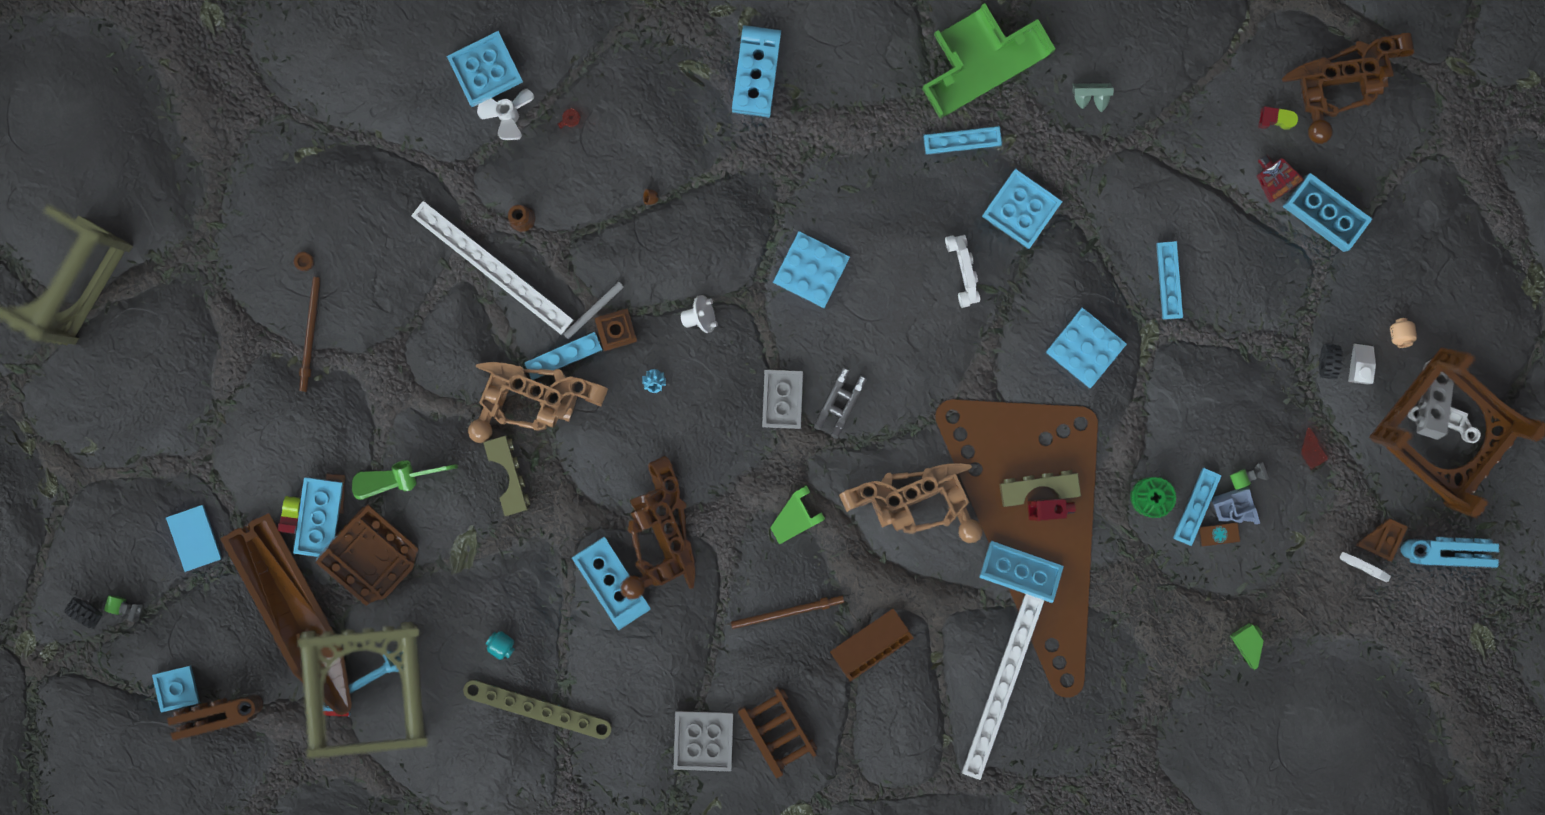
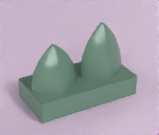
[1072,83,1114,112]

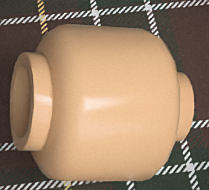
[1390,318,1417,348]

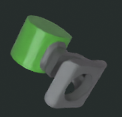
[1230,462,1269,490]
[104,595,143,622]

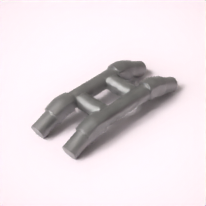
[814,366,868,439]

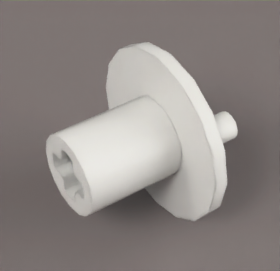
[681,295,718,333]

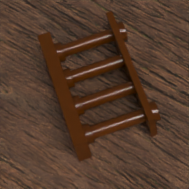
[738,687,818,779]

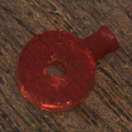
[558,109,580,129]

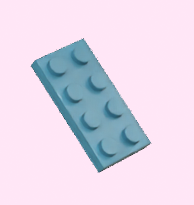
[293,477,343,557]
[979,541,1064,603]

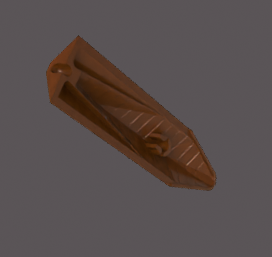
[220,513,352,715]

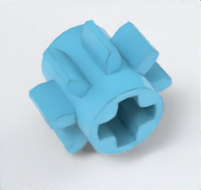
[642,369,666,393]

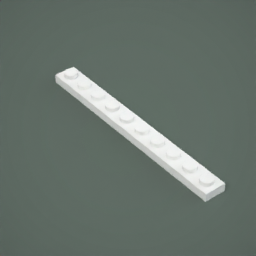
[411,201,573,335]
[962,594,1044,780]

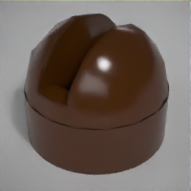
[643,189,659,205]

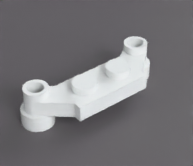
[945,235,980,308]
[1408,406,1480,443]

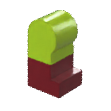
[1258,107,1298,130]
[277,496,301,534]

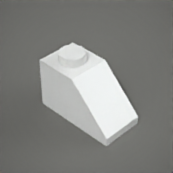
[1348,344,1376,384]

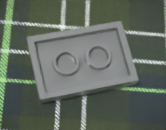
[762,370,803,429]

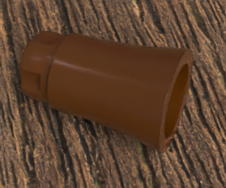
[508,205,535,232]

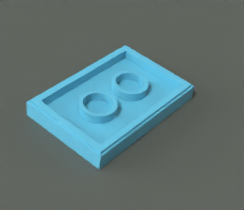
[166,505,222,572]

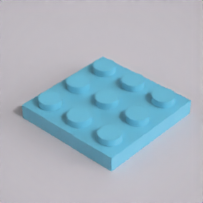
[447,31,523,107]
[982,169,1062,249]
[773,231,850,308]
[1045,308,1127,389]

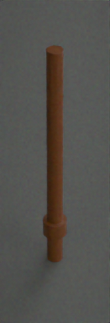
[299,277,321,392]
[731,595,844,629]

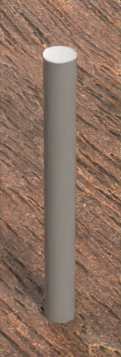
[563,282,624,339]

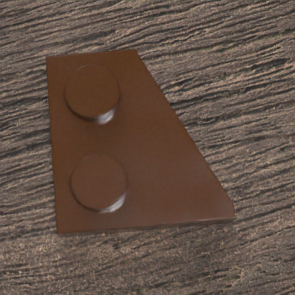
[1356,519,1408,562]

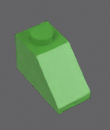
[1230,623,1263,670]

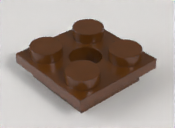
[594,308,637,351]

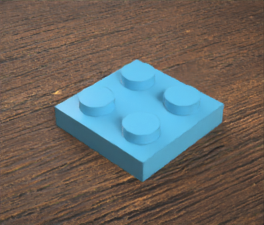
[152,665,200,712]

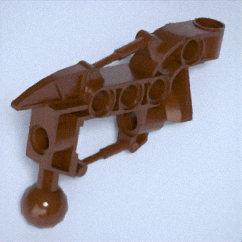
[1282,33,1415,144]
[620,456,695,600]

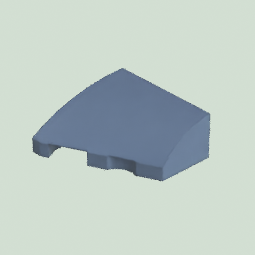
[1211,486,1260,524]

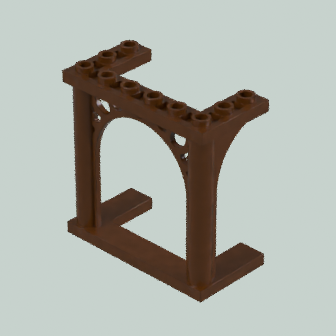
[1369,347,1545,518]

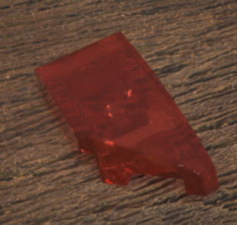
[1301,428,1328,470]

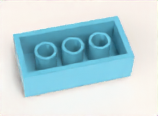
[1282,173,1372,252]

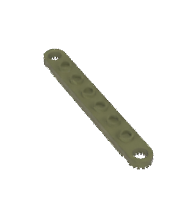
[463,680,612,739]

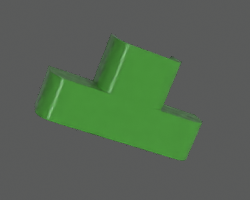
[922,3,1055,118]

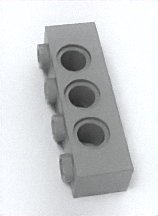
[1416,359,1454,439]

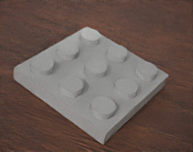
[674,711,733,771]

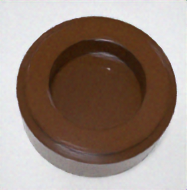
[294,252,314,271]

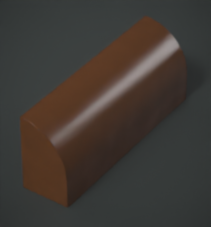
[830,609,913,682]

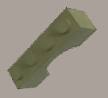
[483,436,531,516]
[999,470,1081,507]

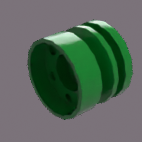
[1131,477,1176,518]

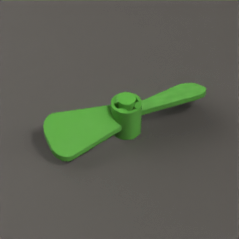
[352,460,458,500]

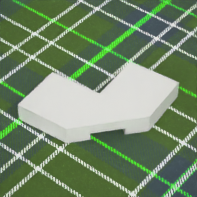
[1339,552,1391,582]

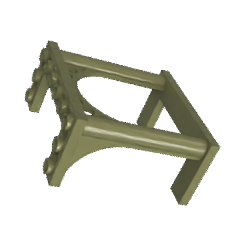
[0,205,133,346]
[298,622,427,758]

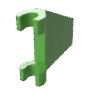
[770,486,825,544]

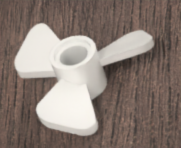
[477,89,534,140]

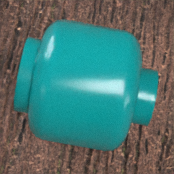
[486,631,515,660]

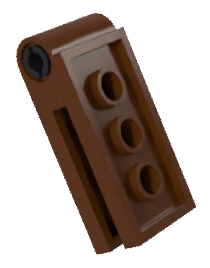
[167,695,263,741]

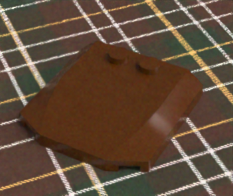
[315,504,418,605]

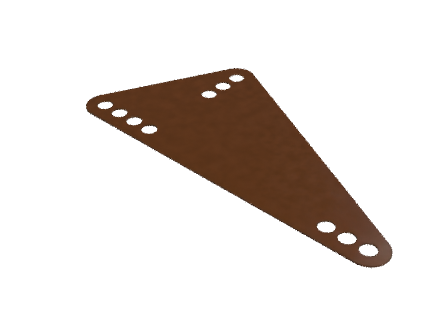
[935,399,1098,698]

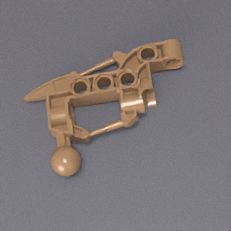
[468,362,608,443]
[839,464,983,543]

